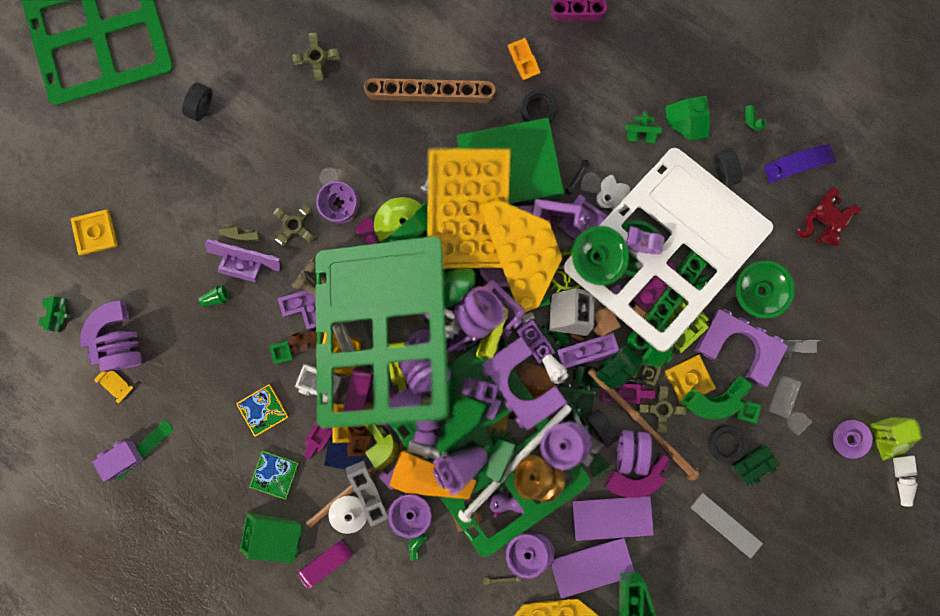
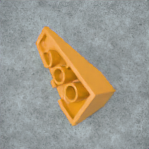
[389,450,477,499]

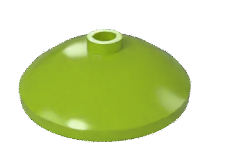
[374,197,428,243]

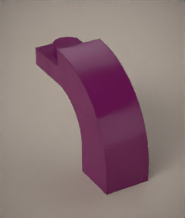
[604,453,669,498]

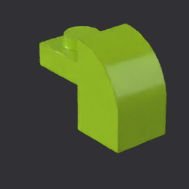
[365,425,399,471]

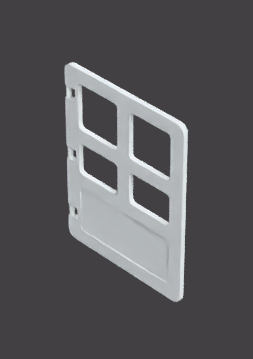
[564,148,773,352]

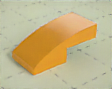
[507,38,541,80]

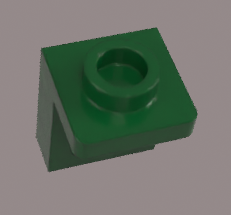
[573,365,601,388]

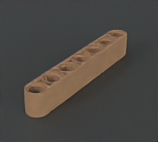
[364,78,495,103]

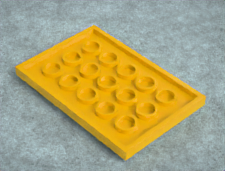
[427,149,510,268]

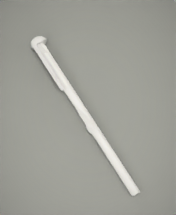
[459,404,572,522]

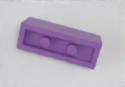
[557,333,619,371]

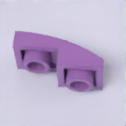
[515,319,555,364]

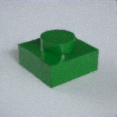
[269,341,294,364]
[736,400,761,424]

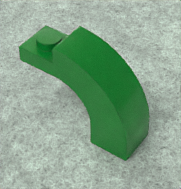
[381,200,428,243]
[681,376,753,419]

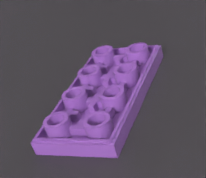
[572,495,654,541]
[551,537,635,598]

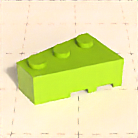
[870,417,921,461]

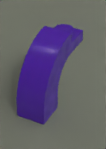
[764,144,836,184]

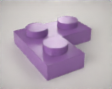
[278,290,316,330]

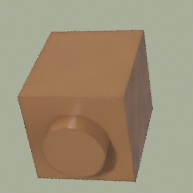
[593,306,621,337]

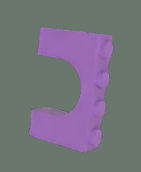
[694,308,788,387]
[482,338,567,430]

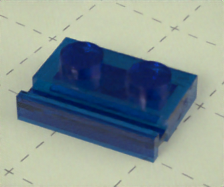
[324,437,366,470]

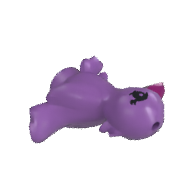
[489,490,538,518]

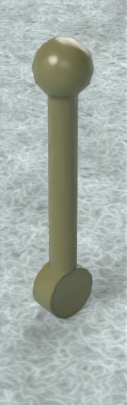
[483,576,523,585]

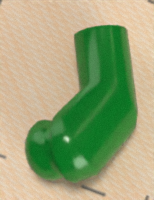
[745,105,766,131]
[408,533,427,560]

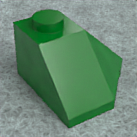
[665,96,710,141]
[641,320,674,367]

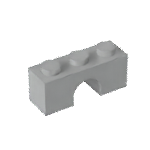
[346,460,388,526]

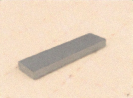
[690,492,763,559]

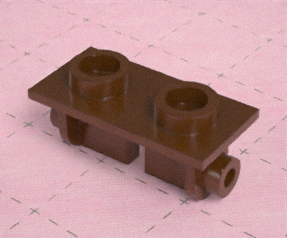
[288,328,325,354]

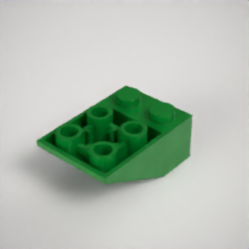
[436,396,485,457]

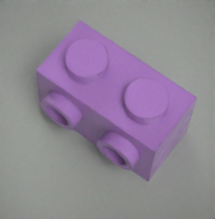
[92,440,143,482]

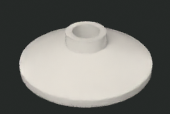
[329,496,367,534]

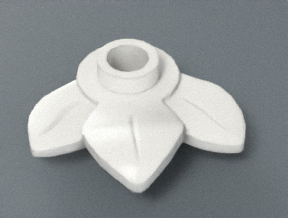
[597,175,630,212]

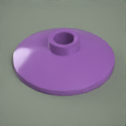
[833,420,872,459]

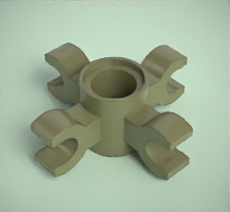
[292,33,340,81]
[273,205,315,246]
[638,386,687,433]

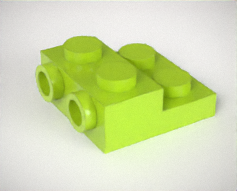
[668,298,710,353]

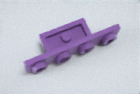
[205,239,281,282]

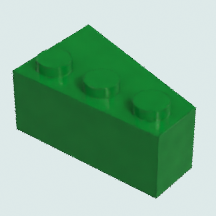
[619,572,656,616]

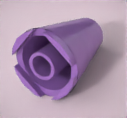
[433,446,488,494]

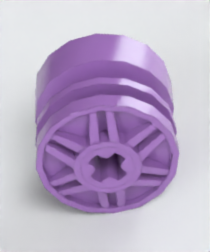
[316,181,361,224]
[95,331,142,372]
[398,343,450,396]

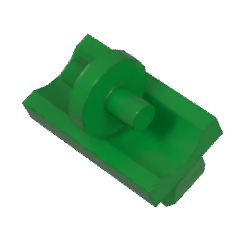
[625,111,662,143]
[38,296,71,332]

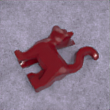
[796,186,861,246]

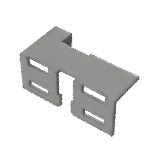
[784,340,821,357]

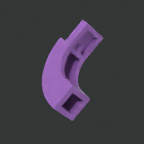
[80,301,129,365]

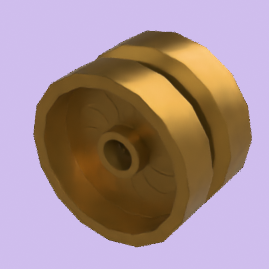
[514,455,565,502]

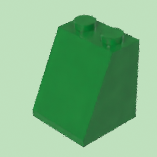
[240,512,302,564]

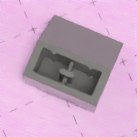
[549,288,594,336]

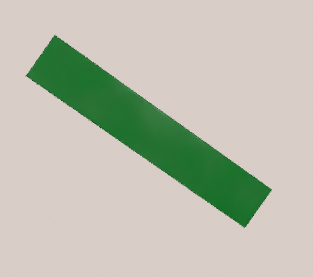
[117,420,174,481]

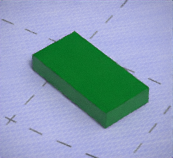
[482,439,517,483]

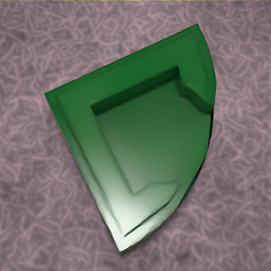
[590,453,610,479]

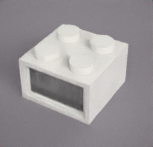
[295,365,345,403]

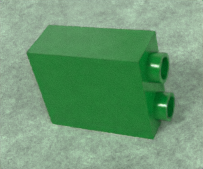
[449,118,564,207]

